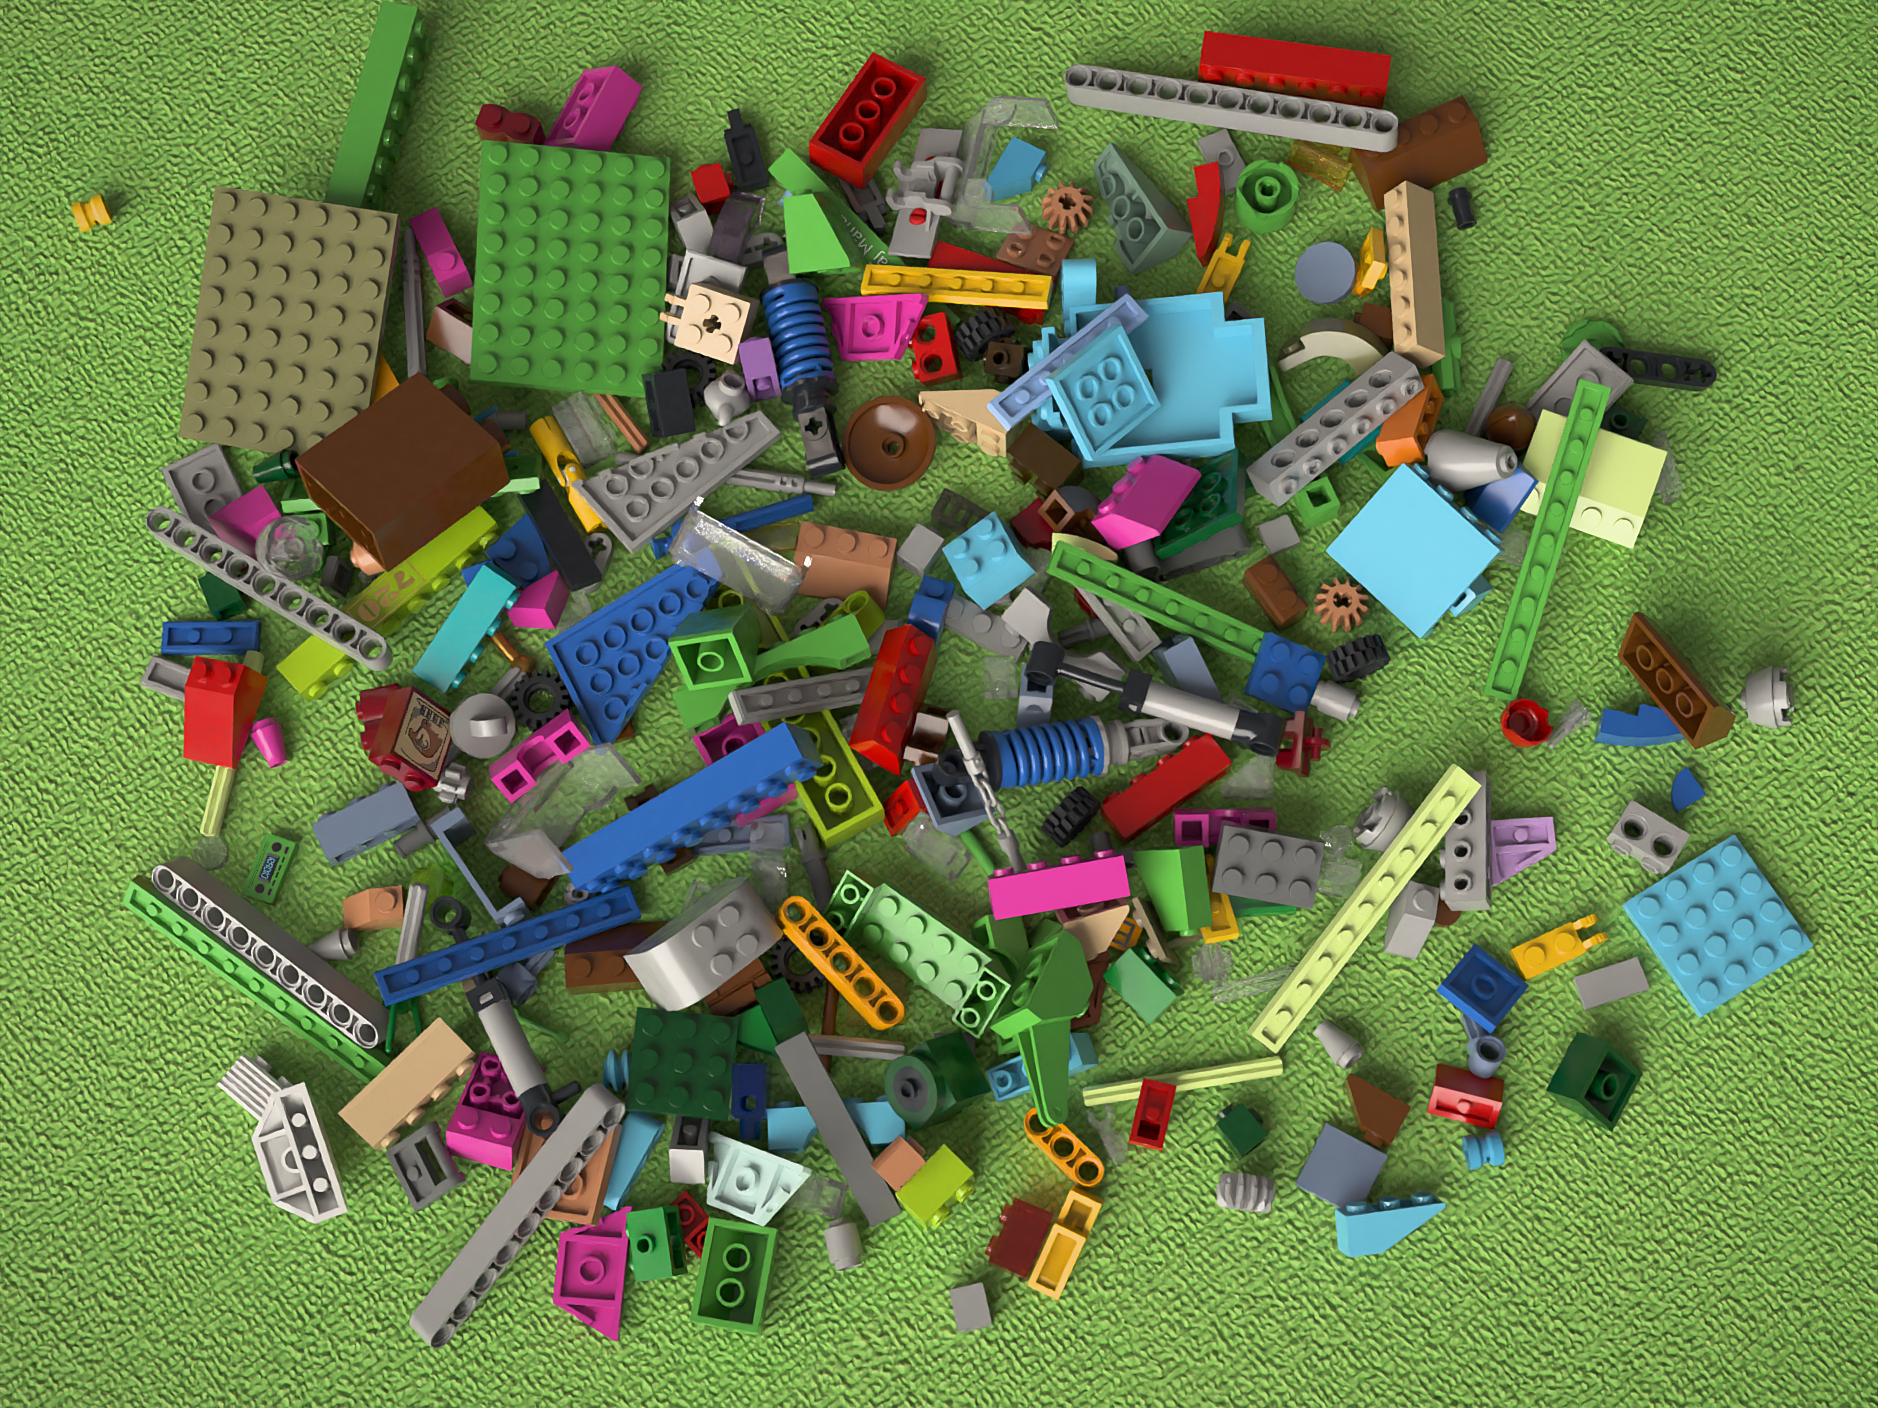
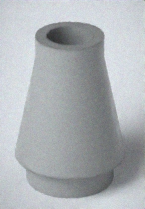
[307,927,359,962]
[1314,1019,1364,1070]

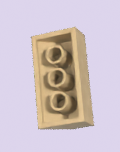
[338,1017,478,1152]

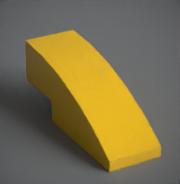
[1027,1185,1105,1300]

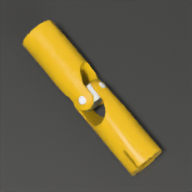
[529,416,608,535]

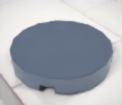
[1295,241,1358,305]

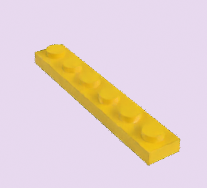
[860,264,1053,309]

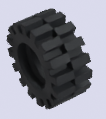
[954,306,1016,362]
[659,348,718,409]
[1326,634,1391,684]
[510,670,573,732]
[1041,786,1102,848]
[770,932,827,994]

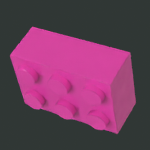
[692,712,798,828]

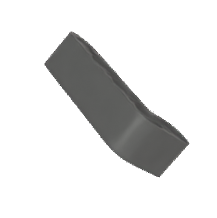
[1122,521,1252,584]

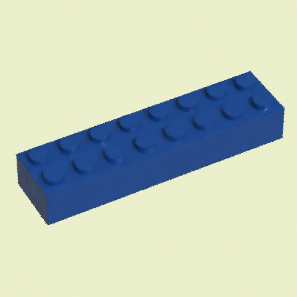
[559,722,824,894]

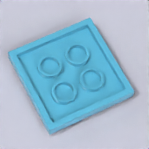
[1045,324,1161,461]

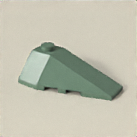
[1093,142,1193,275]

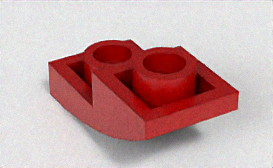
[668,1190,709,1260]

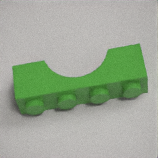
[970,914,1029,1054]

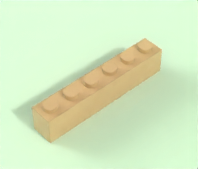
[1384,180,1446,369]

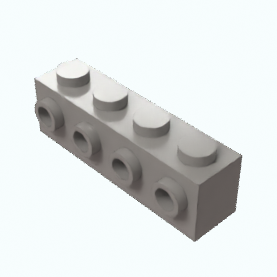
[1440,771,1492,911]

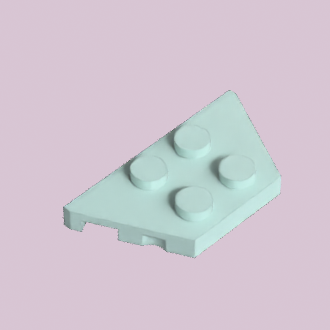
[707,1131,812,1227]

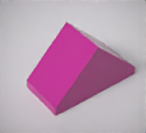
[505,570,570,629]

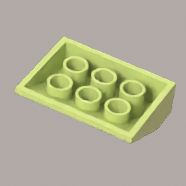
[1520,409,1668,549]

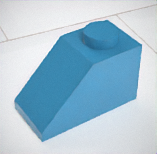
[983,136,1049,203]

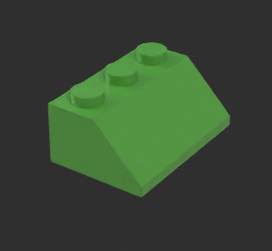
[689,1217,781,1336]

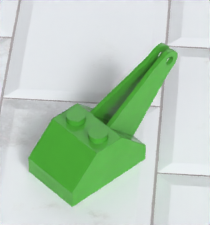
[990,929,1094,1128]

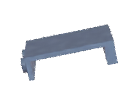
[430,806,534,929]

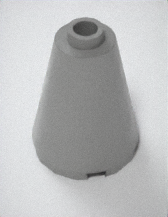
[1423,429,1518,493]

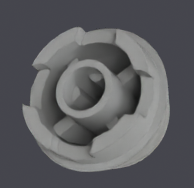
[1741,664,1794,730]
[1352,787,1415,852]

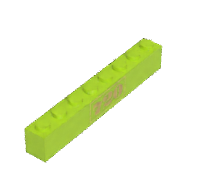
[276,505,502,703]

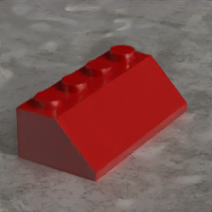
[848,624,937,776]

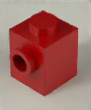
[690,162,735,216]

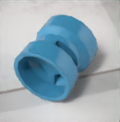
[1462,1130,1505,1170]

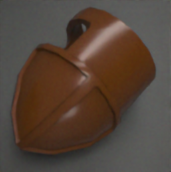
[1483,401,1537,458]

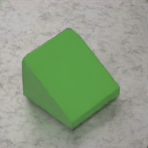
[1026,918,1063,948]

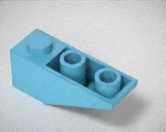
[986,1033,1099,1103]
[1335,1192,1445,1258]

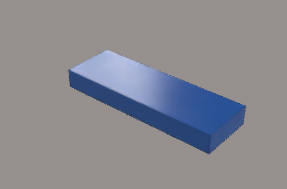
[161,621,262,656]

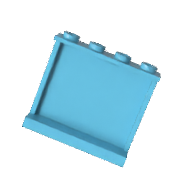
[1326,463,1506,639]

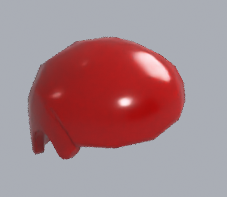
[1500,697,1554,748]

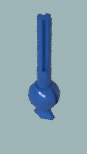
[650,493,814,561]

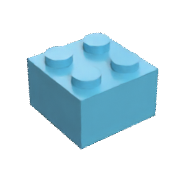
[942,511,1036,610]

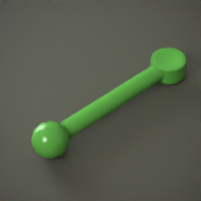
[512,1007,570,1044]

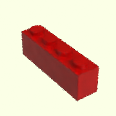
[926,240,1056,326]
[1101,733,1232,846]

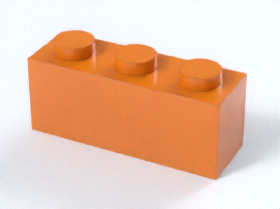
[1376,374,1444,467]

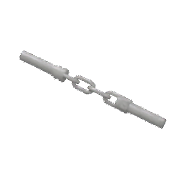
[946,710,1027,871]

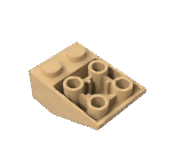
[918,389,1023,458]

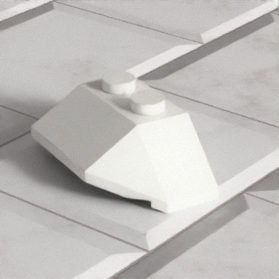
[252,1082,349,1224]

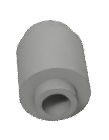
[1310,680,1362,722]
[823,1218,864,1271]

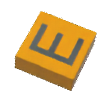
[1108,916,1144,953]

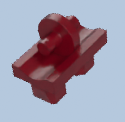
[1275,711,1331,777]

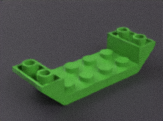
[821,868,1013,1039]

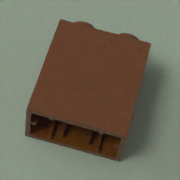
[295,371,511,572]

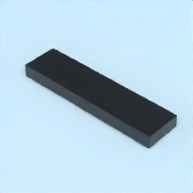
[517,479,602,592]

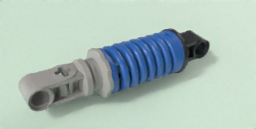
[932,715,1189,793]

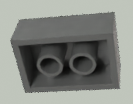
[1210,820,1325,909]

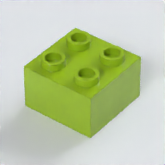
[895,1144,975,1231]

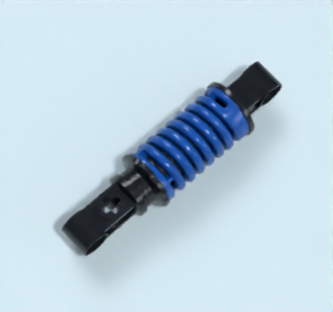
[759,242,846,479]

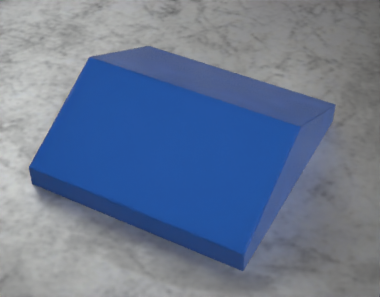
[1463,443,1539,533]

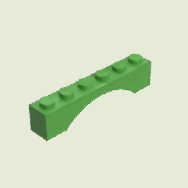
[1257,350,1340,529]
[672,613,872,738]

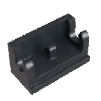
[641,368,696,438]

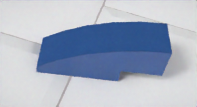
[1594,704,1686,746]

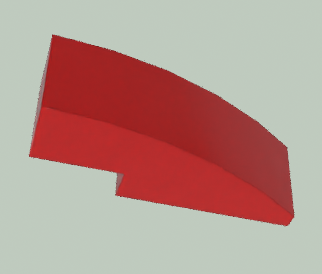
[1187,161,1225,267]

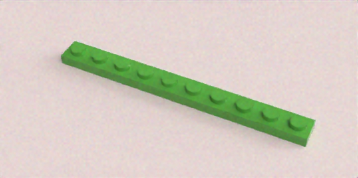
[1482,379,1612,702]
[123,875,393,1084]

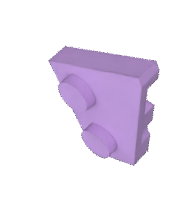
[1492,817,1556,886]

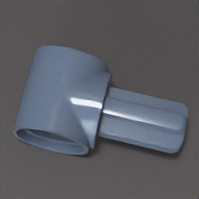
[495,949,555,1006]
[1461,1013,1506,1078]

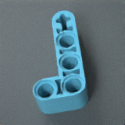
[1060,257,1096,325]

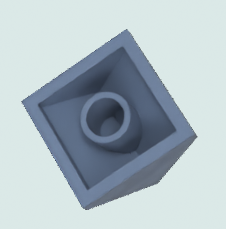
[911,762,996,837]

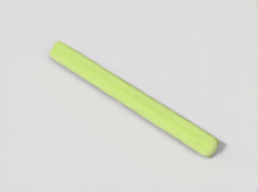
[200,651,264,838]
[1082,1056,1283,1106]

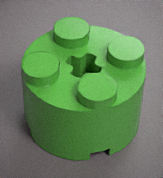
[1234,160,1299,235]

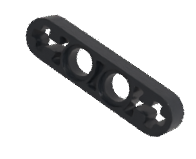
[1599,347,1717,392]

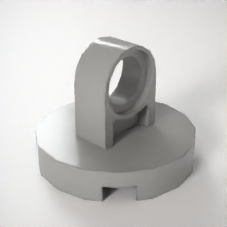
[449,693,515,758]

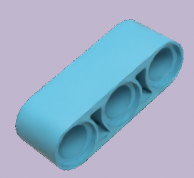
[603,1111,665,1211]

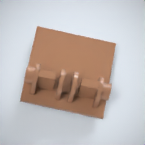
[996,220,1075,283]

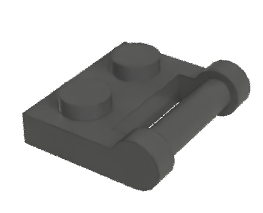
[385,1121,467,1212]

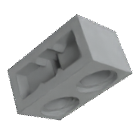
[1606,799,1690,875]

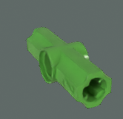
[1430,299,1461,398]

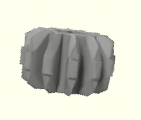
[1216,1172,1275,1213]

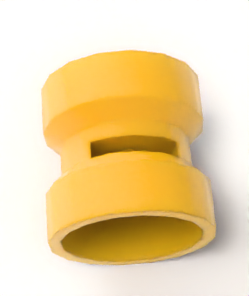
[71,193,113,233]

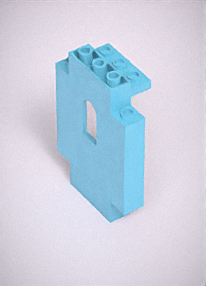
[1028,291,1273,469]

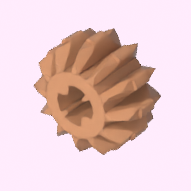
[1041,181,1094,235]
[1314,577,1369,633]

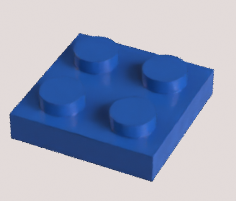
[1243,632,1326,715]
[1436,944,1529,1034]

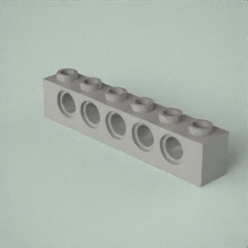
[1246,351,1425,507]

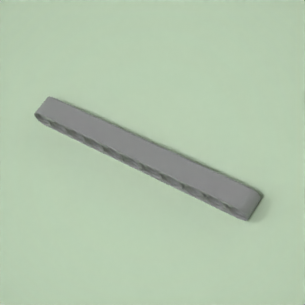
[1064,64,1398,152]

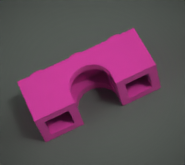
[489,708,591,803]
[1173,807,1276,847]

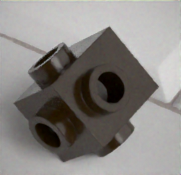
[983,337,1033,385]

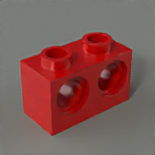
[908,312,963,387]

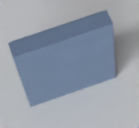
[1295,1123,1388,1208]

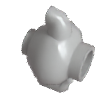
[704,369,751,427]

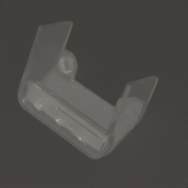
[945,95,1059,235]
[668,496,812,616]
[484,742,642,879]

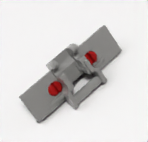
[886,128,964,259]

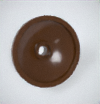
[842,396,936,492]

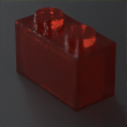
[985,1197,1054,1281]

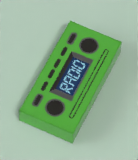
[241,833,299,906]

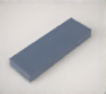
[692,813,792,857]

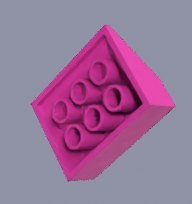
[987,848,1130,920]

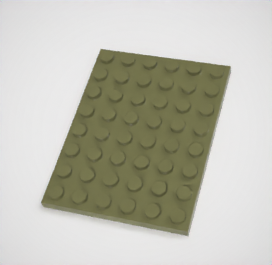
[179,185,402,456]

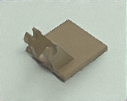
[1131,897,1203,966]

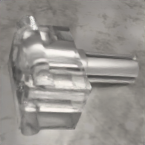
[1545,700,1592,749]

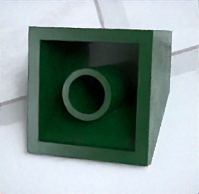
[1546,1032,1643,1132]

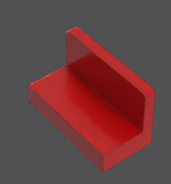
[1427,1063,1504,1130]

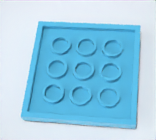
[1622,835,1814,1018]

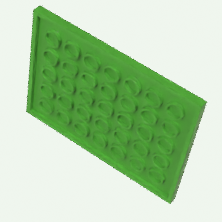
[469,140,671,398]

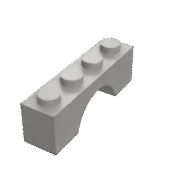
[1000,585,1129,702]

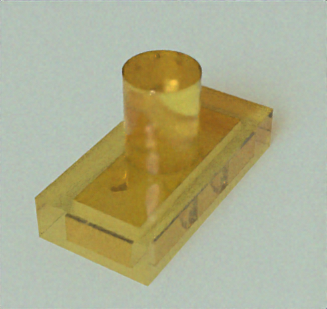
[1286,139,1353,192]

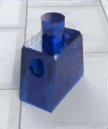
[731,1063,772,1140]

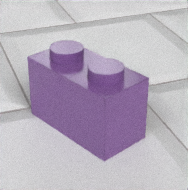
[738,337,782,403]

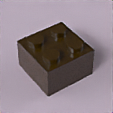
[1006,422,1084,502]

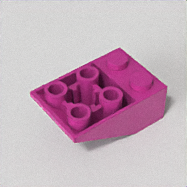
[446,1051,545,1171]

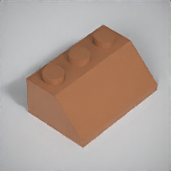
[791,521,899,611]

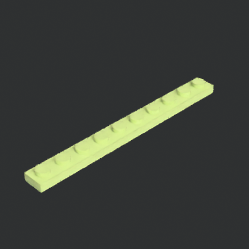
[1247,764,1481,1053]

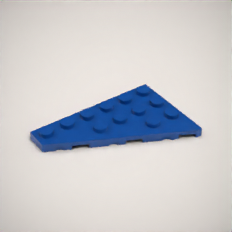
[544,544,727,753]

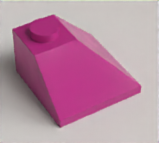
[207,485,296,572]

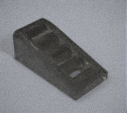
[931,488,990,535]

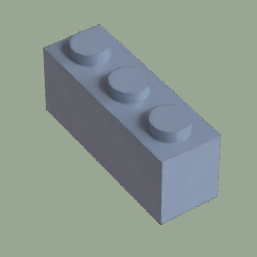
[311,781,422,867]

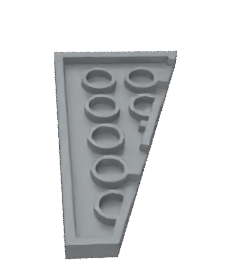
[571,411,781,555]

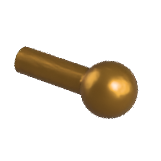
[487,630,536,677]

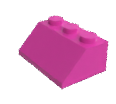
[542,65,643,152]
[1092,454,1202,551]

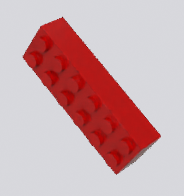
[1198,31,1392,110]

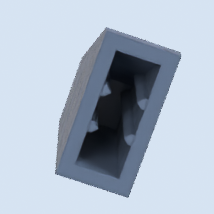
[1150,632,1224,703]

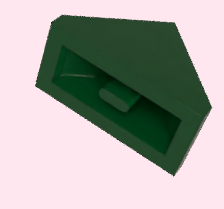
[753,975,811,1043]

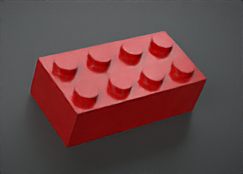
[809,52,926,190]

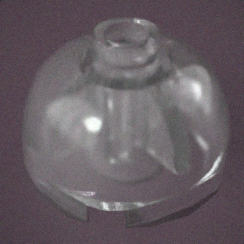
[255,515,323,581]

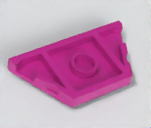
[822,293,929,362]
[552,1206,633,1342]

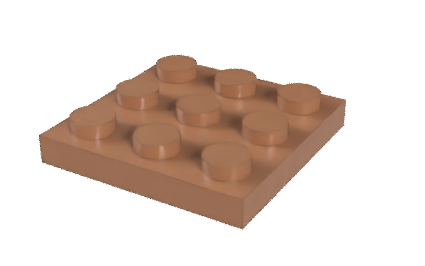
[510,1113,622,1227]

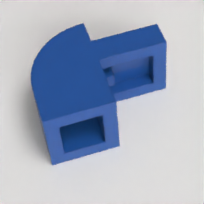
[907,575,955,652]

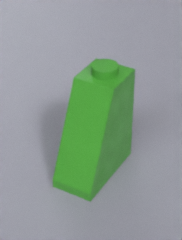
[1132,845,1213,936]

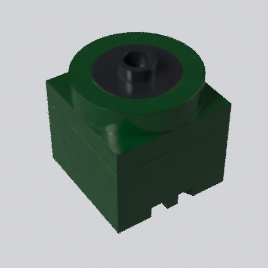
[884,1031,992,1132]

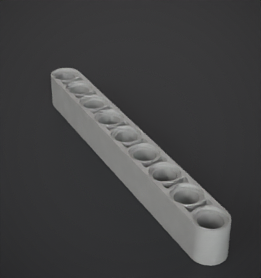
[145,506,393,671]
[152,855,398,1049]
[409,1083,626,1349]

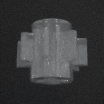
[1192,943,1234,985]

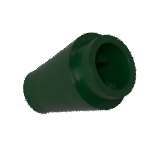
[253,449,300,484]

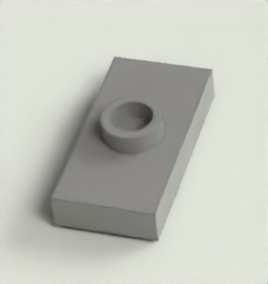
[1197,128,1246,195]

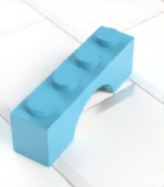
[767,1096,907,1154]

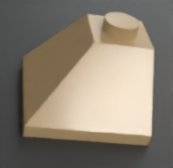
[1054,897,1130,961]

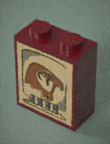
[368,686,452,791]

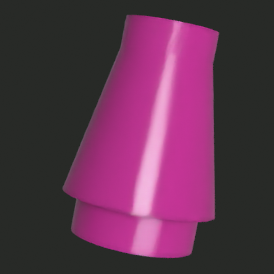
[250,717,289,768]

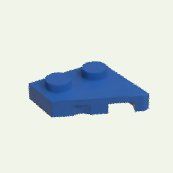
[485,513,552,590]

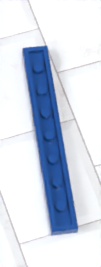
[374,885,642,1006]

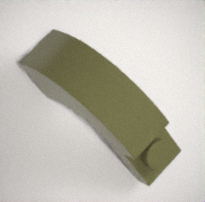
[1277,318,1389,377]

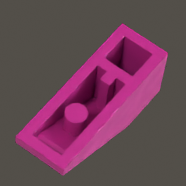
[408,207,474,298]

